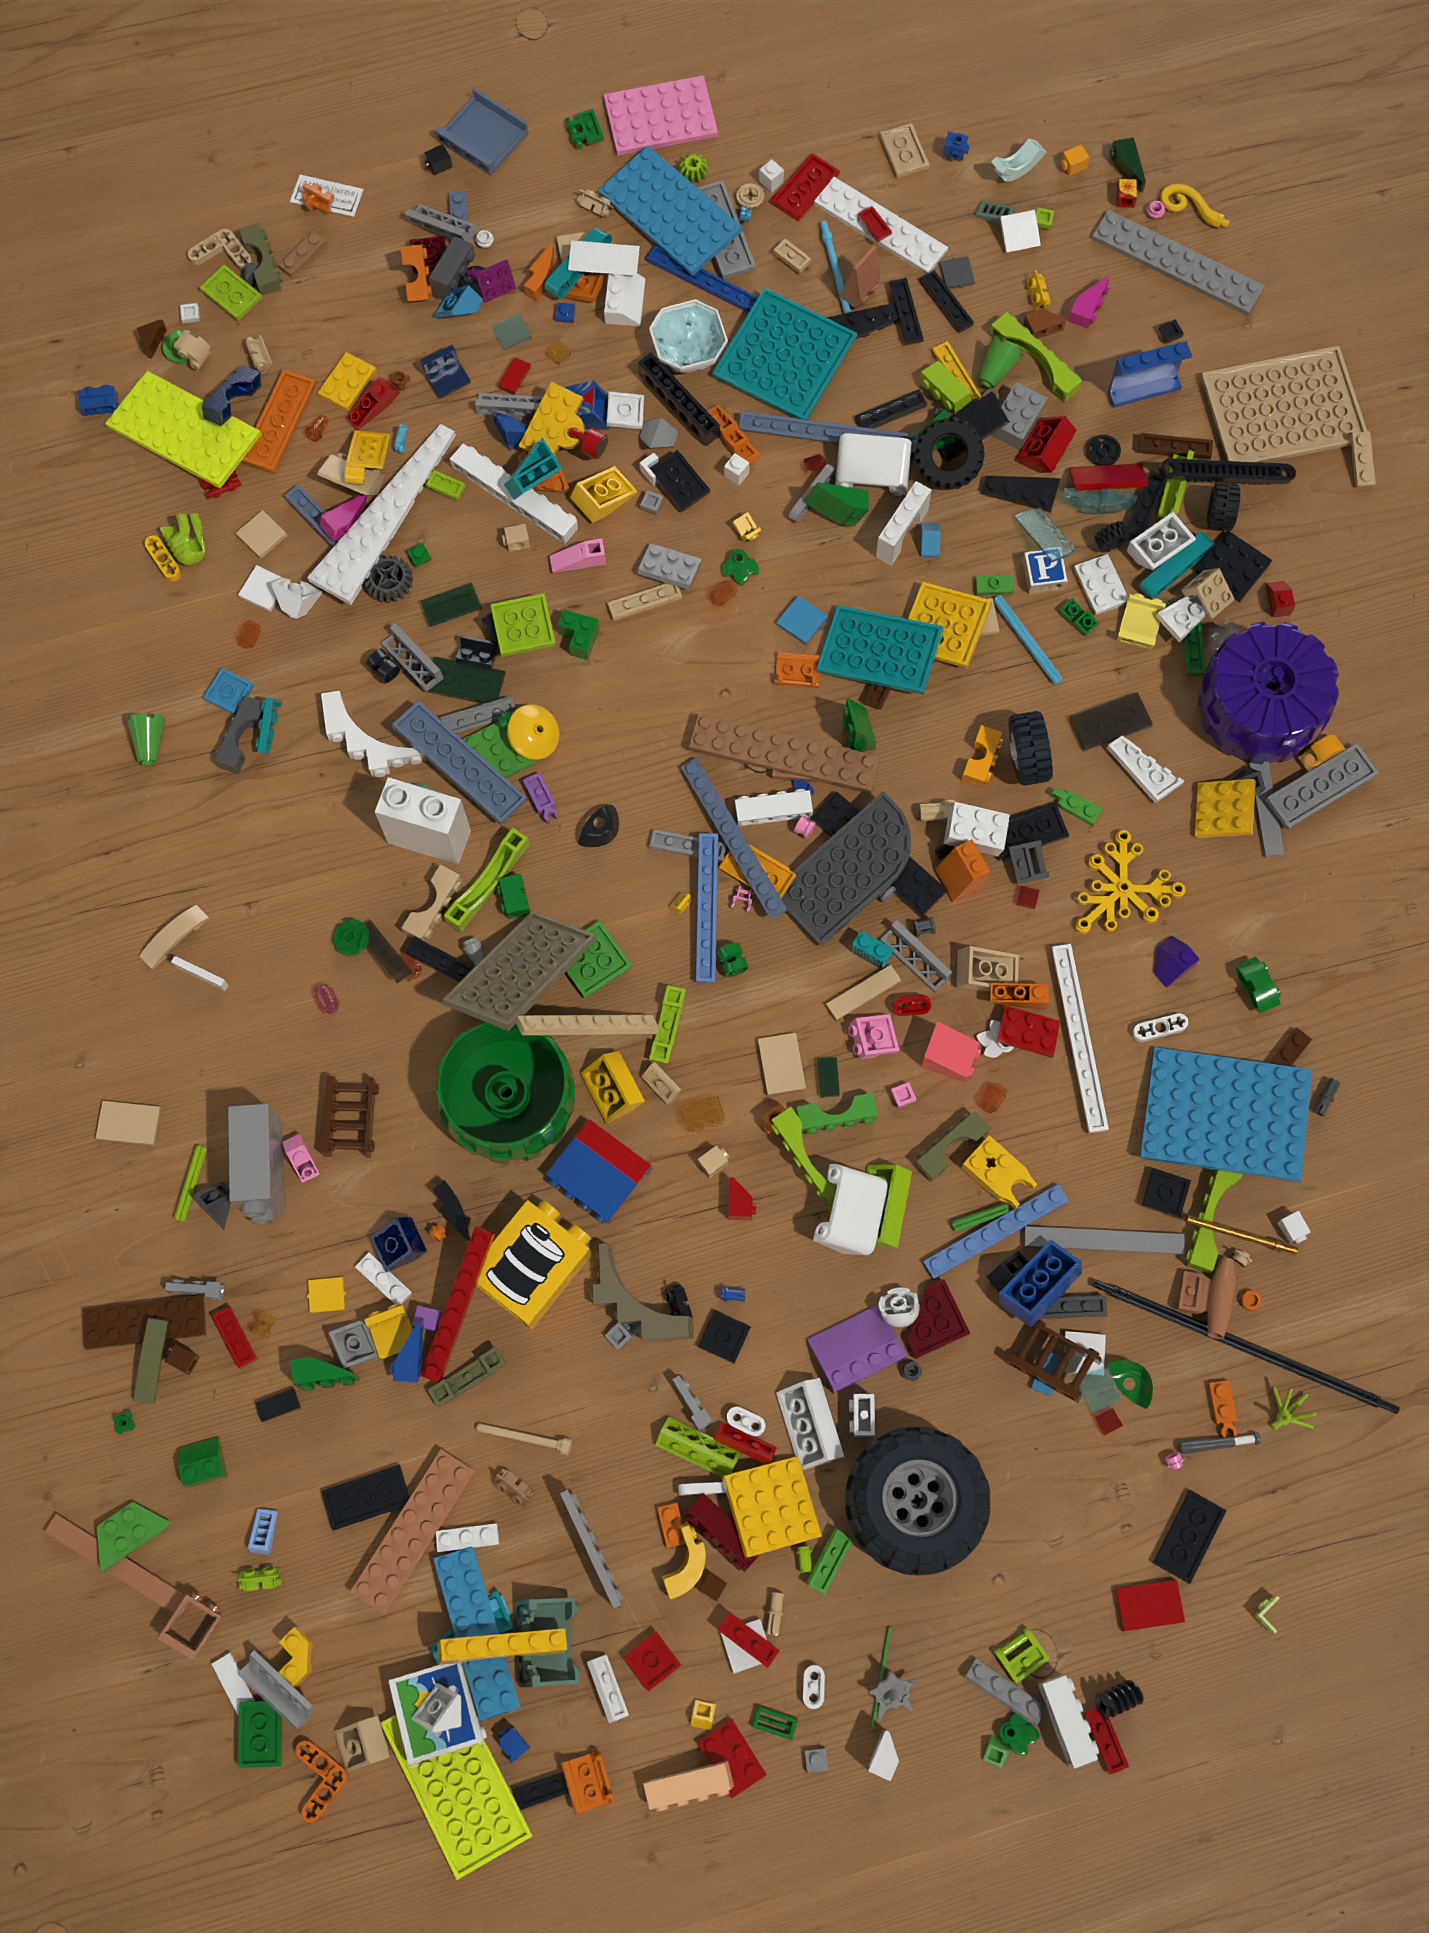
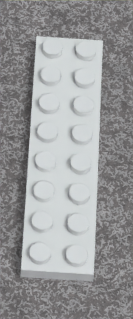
[814,177,948,275]

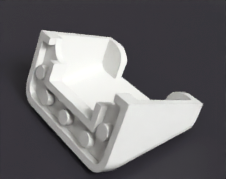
[835,433,912,496]
[813,1164,888,1255]

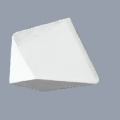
[411,1683,461,1738]
[866,1729,899,1781]

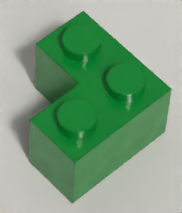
[558,609,600,660]

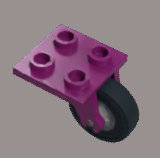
[459,259,516,303]

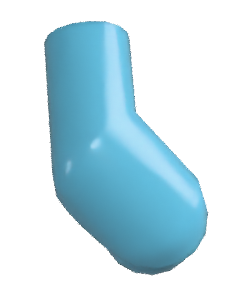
[393,425,408,453]

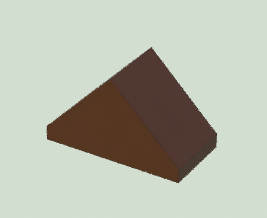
[137,319,167,359]

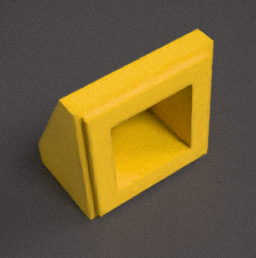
[669,893,691,915]
[691,1700,716,1730]

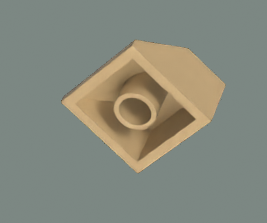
[334,1716,390,1773]

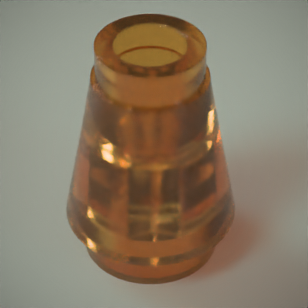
[306,415,329,442]

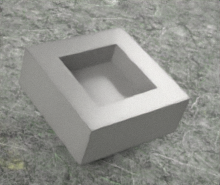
[640,490,664,514]
[805,1748,828,1773]

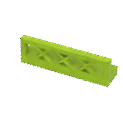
[1157,450,1194,521]
[655,1417,741,1477]

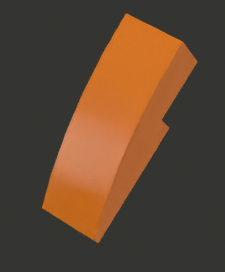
[524,244,554,302]

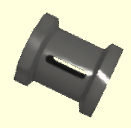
[913,917,936,937]

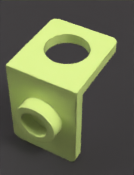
[1254,1596,1279,1634]

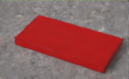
[771,153,840,222]
[1069,463,1148,490]

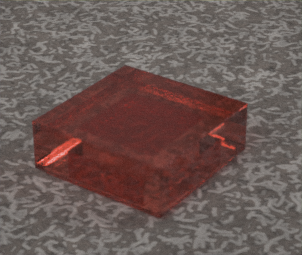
[804,454,827,472]
[1016,886,1040,910]
[1094,1408,1123,1436]

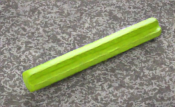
[174,1146,207,1222]

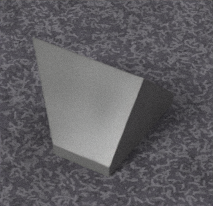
[639,418,679,448]

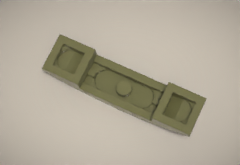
[428,1346,507,1408]

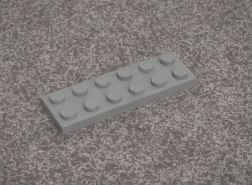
[697,180,756,279]
[1265,743,1379,830]
[560,1490,625,1609]

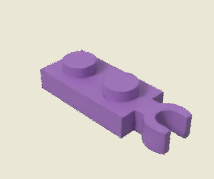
[523,772,559,823]

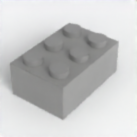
[991,382,1048,450]

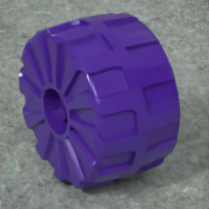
[1198,621,1339,765]

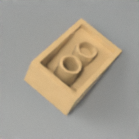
[956,946,1019,991]

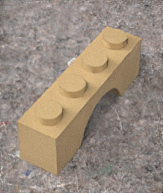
[401,865,462,941]

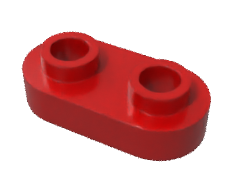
[892,994,931,1016]

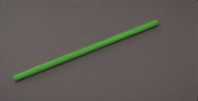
[871,1627,892,1730]

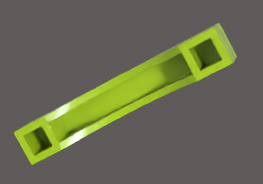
[990,312,1082,403]
[444,828,530,933]
[770,1106,837,1213]
[1185,1170,1242,1274]

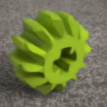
[679,152,708,184]

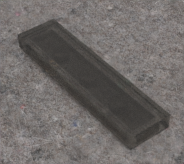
[365,920,412,983]

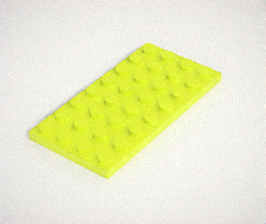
[105,371,262,489]
[380,1714,533,1880]

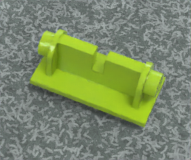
[237,1566,282,1592]

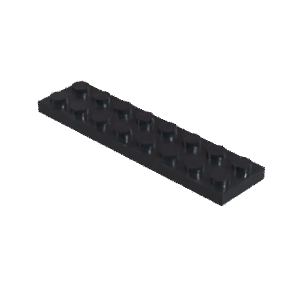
[811,791,947,918]

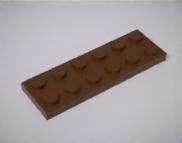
[83,1295,206,1350]

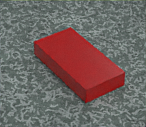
[858,206,892,243]
[498,357,531,395]

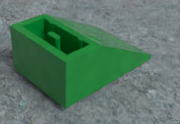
[842,698,876,752]
[291,1357,360,1391]

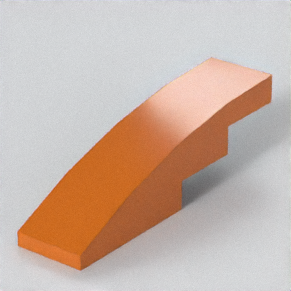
[707,404,761,465]

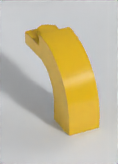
[661,1523,706,1599]

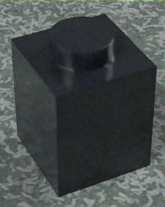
[424,144,452,176]

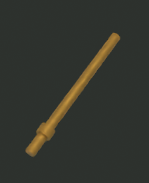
[1185,1215,1298,1255]

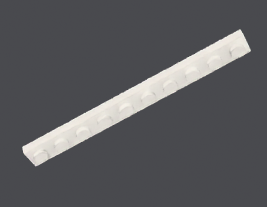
[1051,944,1109,1134]

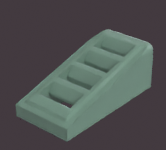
[975,201,1015,226]

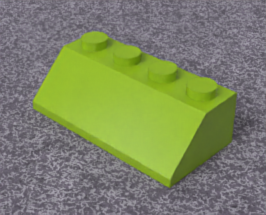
[866,1165,912,1248]

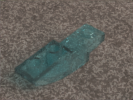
[1061,488,1137,515]

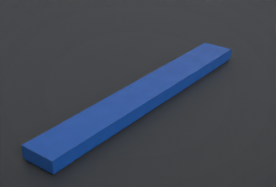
[646,245,758,313]

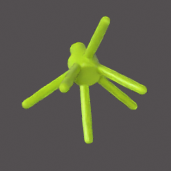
[1271,1387,1317,1430]

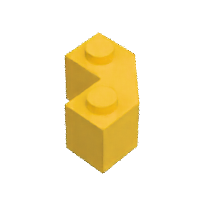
[278,1627,313,1688]

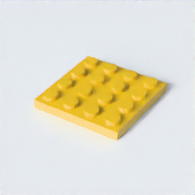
[908,582,992,668]
[722,1456,822,1558]

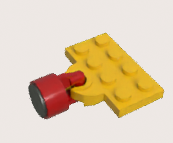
[519,381,608,459]

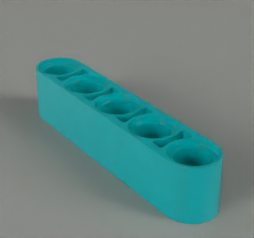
[545,227,612,298]
[1138,532,1215,600]

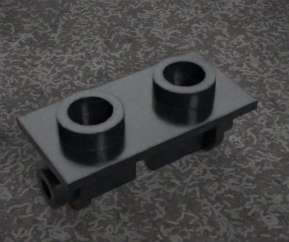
[665,1284,693,1318]

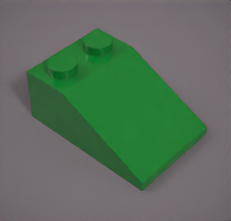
[804,482,869,527]

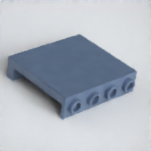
[435,88,529,176]

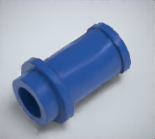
[720,1286,745,1302]

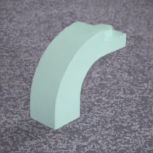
[992,138,1047,182]

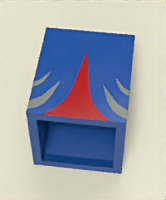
[564,380,609,430]

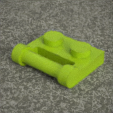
[994,1627,1050,1684]

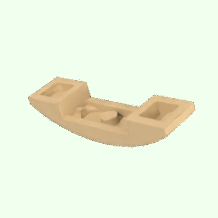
[139,905,210,970]

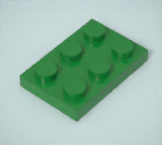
[238,1701,282,1768]

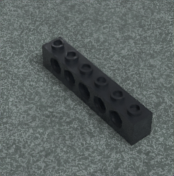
[638,352,720,446]

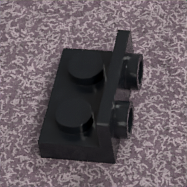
[455,635,497,670]

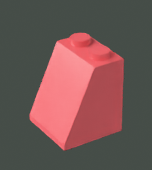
[921,1022,981,1082]

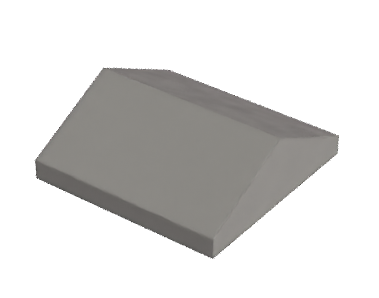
[328,1319,379,1369]

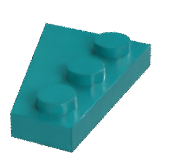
[256,697,282,755]

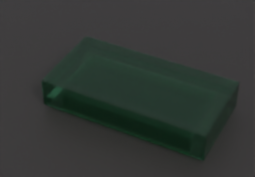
[817,1057,840,1098]

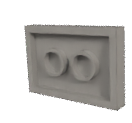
[638,543,701,590]

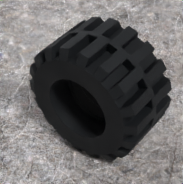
[1207,482,1241,531]

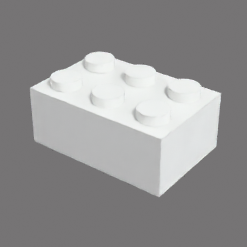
[943,802,1010,857]

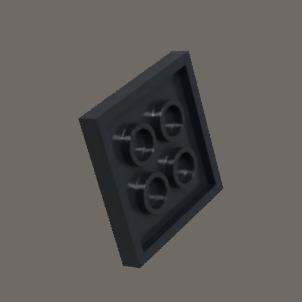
[1195,530,1273,603]

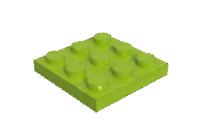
[490,593,556,657]

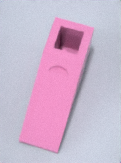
[550,538,606,573]

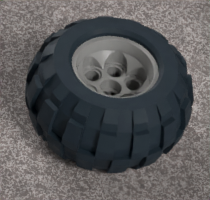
[845,1426,991,1576]

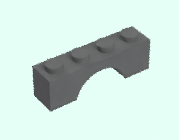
[214,696,264,774]

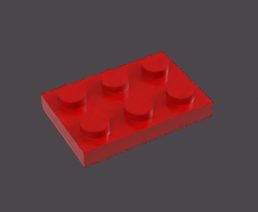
[996,1005,1060,1058]
[698,1719,767,1799]

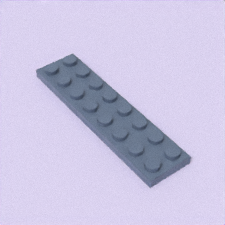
[392,700,527,825]

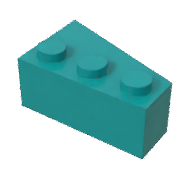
[504,438,563,500]

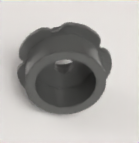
[902,1361,922,1381]

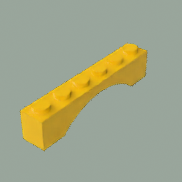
[437,1628,567,1665]

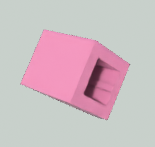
[282,1134,320,1183]

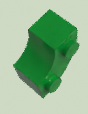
[1235,957,1281,1014]

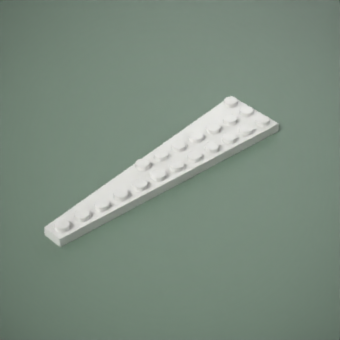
[307,424,456,605]

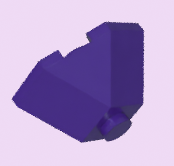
[1154,936,1200,988]

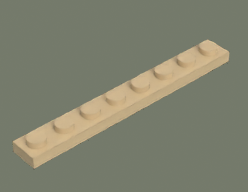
[516,1015,660,1035]

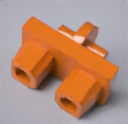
[302,183,334,214]

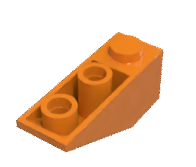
[990,983,1049,1009]

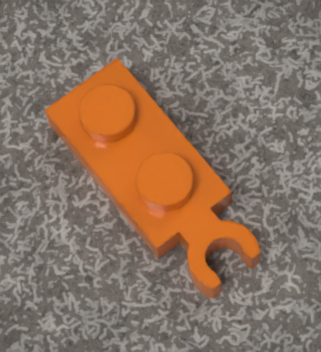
[1208,1380,1237,1437]

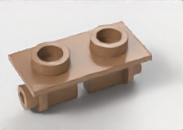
[493,1468,535,1508]

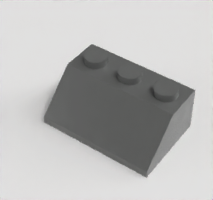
[429,236,475,299]

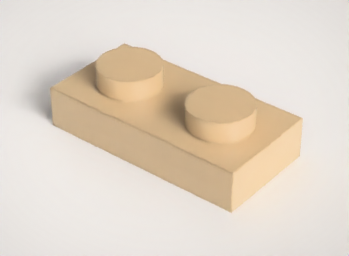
[773,239,811,274]
[641,1062,681,1105]

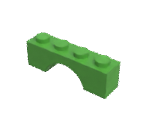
[796,1093,878,1135]

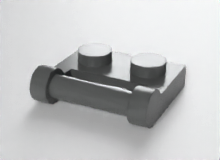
[1008,840,1050,885]

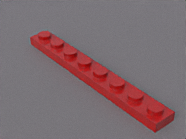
[421,1226,495,1383]

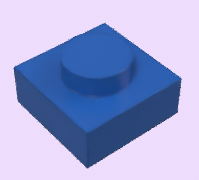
[556,303,575,323]

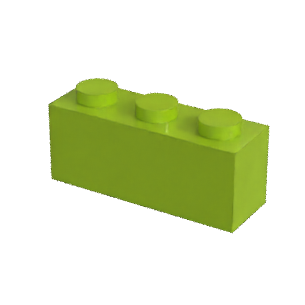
[921,361,972,415]

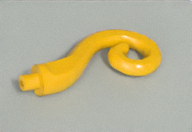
[1160,184,1230,229]

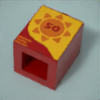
[1116,178,1137,208]

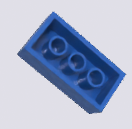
[999,1239,1082,1328]

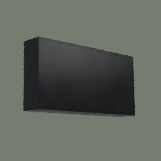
[256,1388,301,1423]

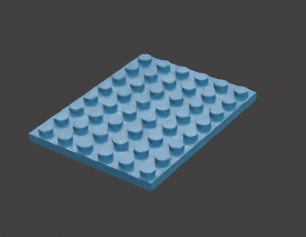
[1140,1047,1312,1183]

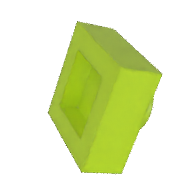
[1036,207,1054,229]

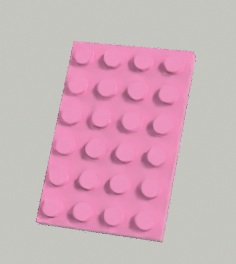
[604,75,718,156]

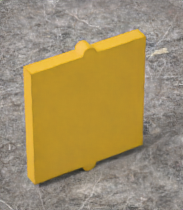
[307,1277,346,1313]

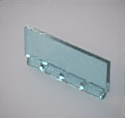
[1014,507,1076,563]

